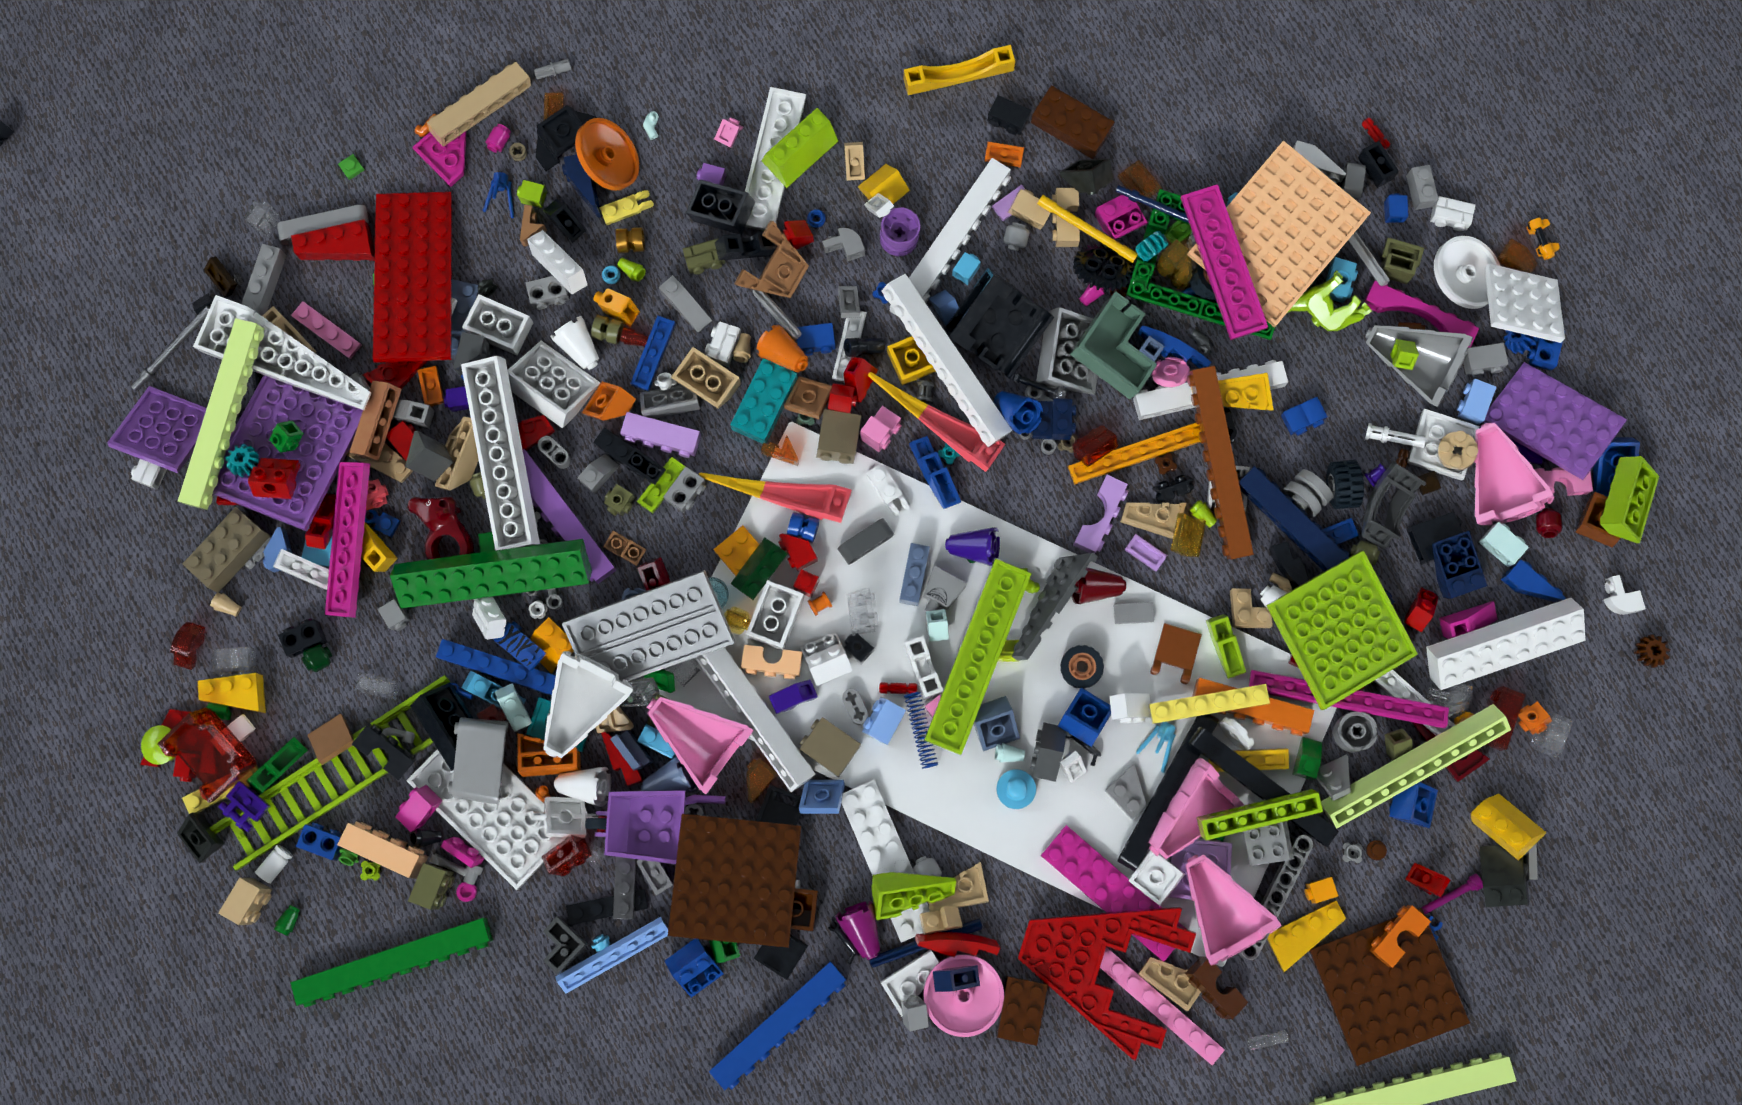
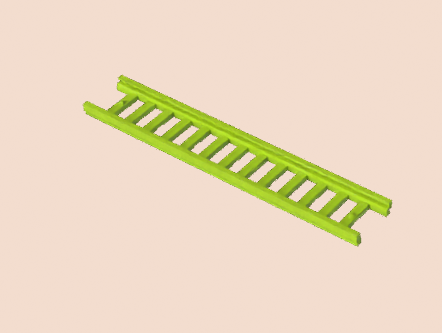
[210,675,450,871]

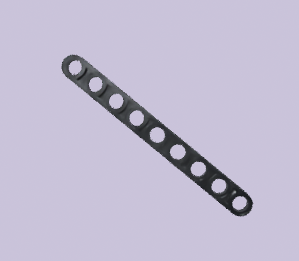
[1117,714,1219,872]
[1188,727,1339,847]

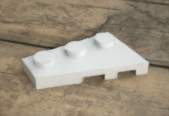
[880,950,939,1017]

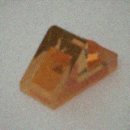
[761,435,799,466]

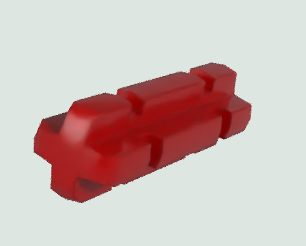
[1362,117,1390,150]
[879,682,917,694]

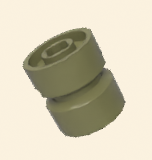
[591,315,624,345]

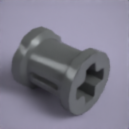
[916,380,934,403]

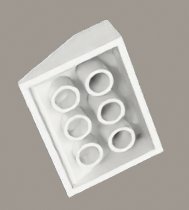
[508,341,600,428]

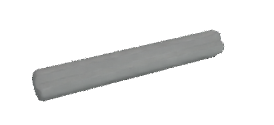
[1348,231,1390,286]
[753,290,802,340]

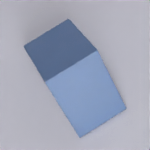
[929,290,959,326]

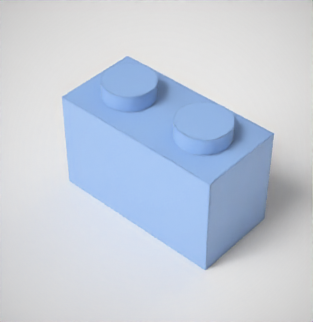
[1457,379,1496,425]
[862,697,906,745]

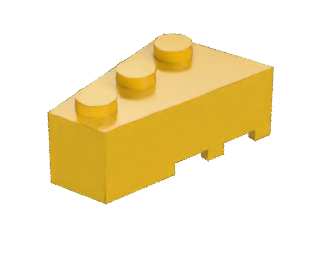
[197,673,266,713]

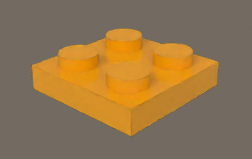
[713,525,759,576]

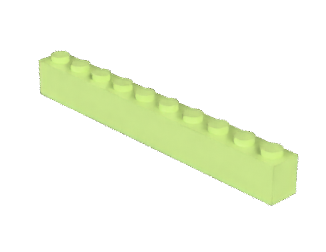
[178,318,264,510]
[1321,704,1511,829]
[1309,1053,1516,1105]

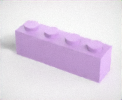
[620,412,701,458]

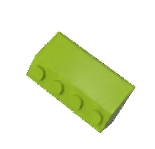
[761,108,838,188]
[1600,456,1659,543]

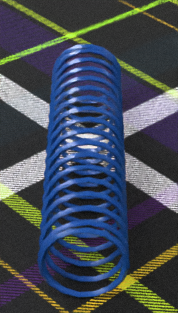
[904,692,938,769]

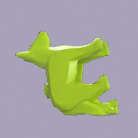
[1287,270,1372,331]

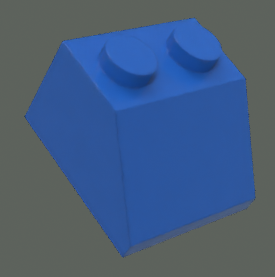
[1389,782,1438,828]

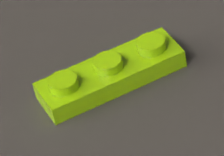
[637,457,685,514]

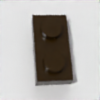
[204,256,237,297]

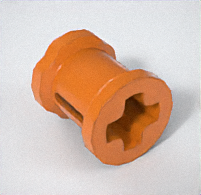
[807,592,832,616]

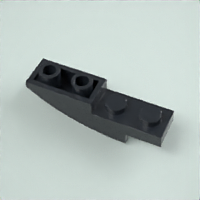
[593,427,666,485]

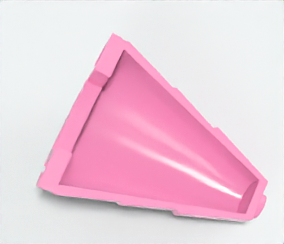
[1474,423,1554,526]
[647,697,754,794]
[1148,758,1244,859]
[1185,855,1282,966]

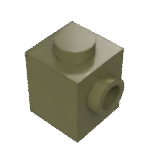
[1384,728,1413,760]

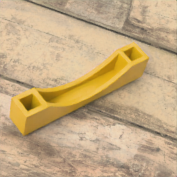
[903,45,1015,95]

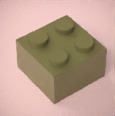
[408,863,455,910]

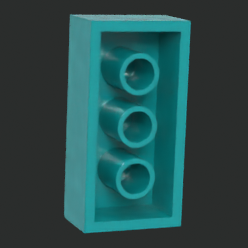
[730,358,798,445]

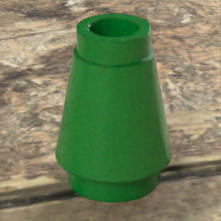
[274,905,300,936]

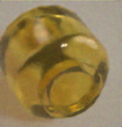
[724,606,751,635]

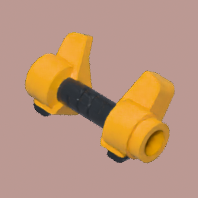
[1526,218,1560,260]

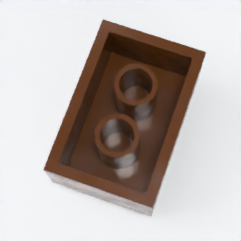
[996,976,1048,1046]

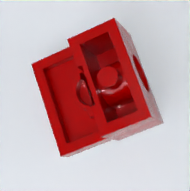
[248,458,300,499]

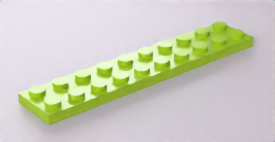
[924,559,1032,755]

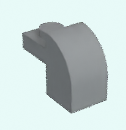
[822,228,865,261]

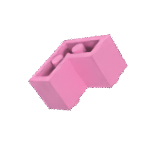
[860,405,902,452]

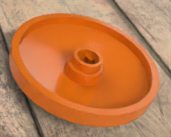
[575,118,639,191]

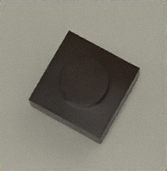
[1418,471,1441,496]

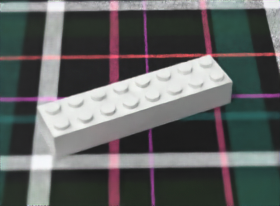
[1426,598,1586,690]

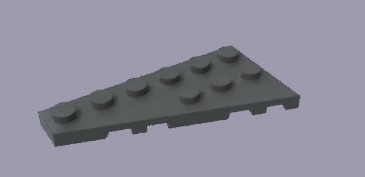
[1012,552,1098,661]

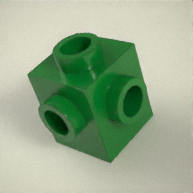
[269,420,304,453]

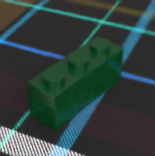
[730,538,788,600]

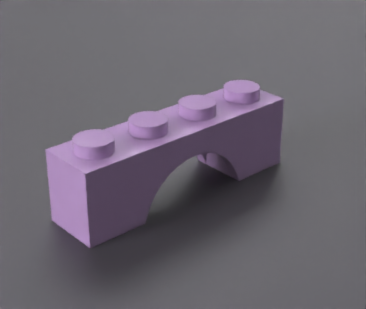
[1073,475,1129,554]

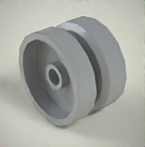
[1283,469,1333,518]

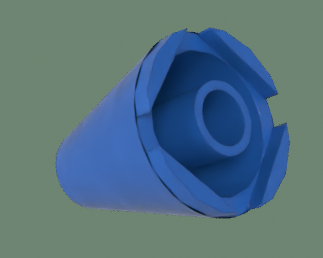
[993,391,1043,434]

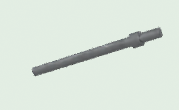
[131,306,210,391]

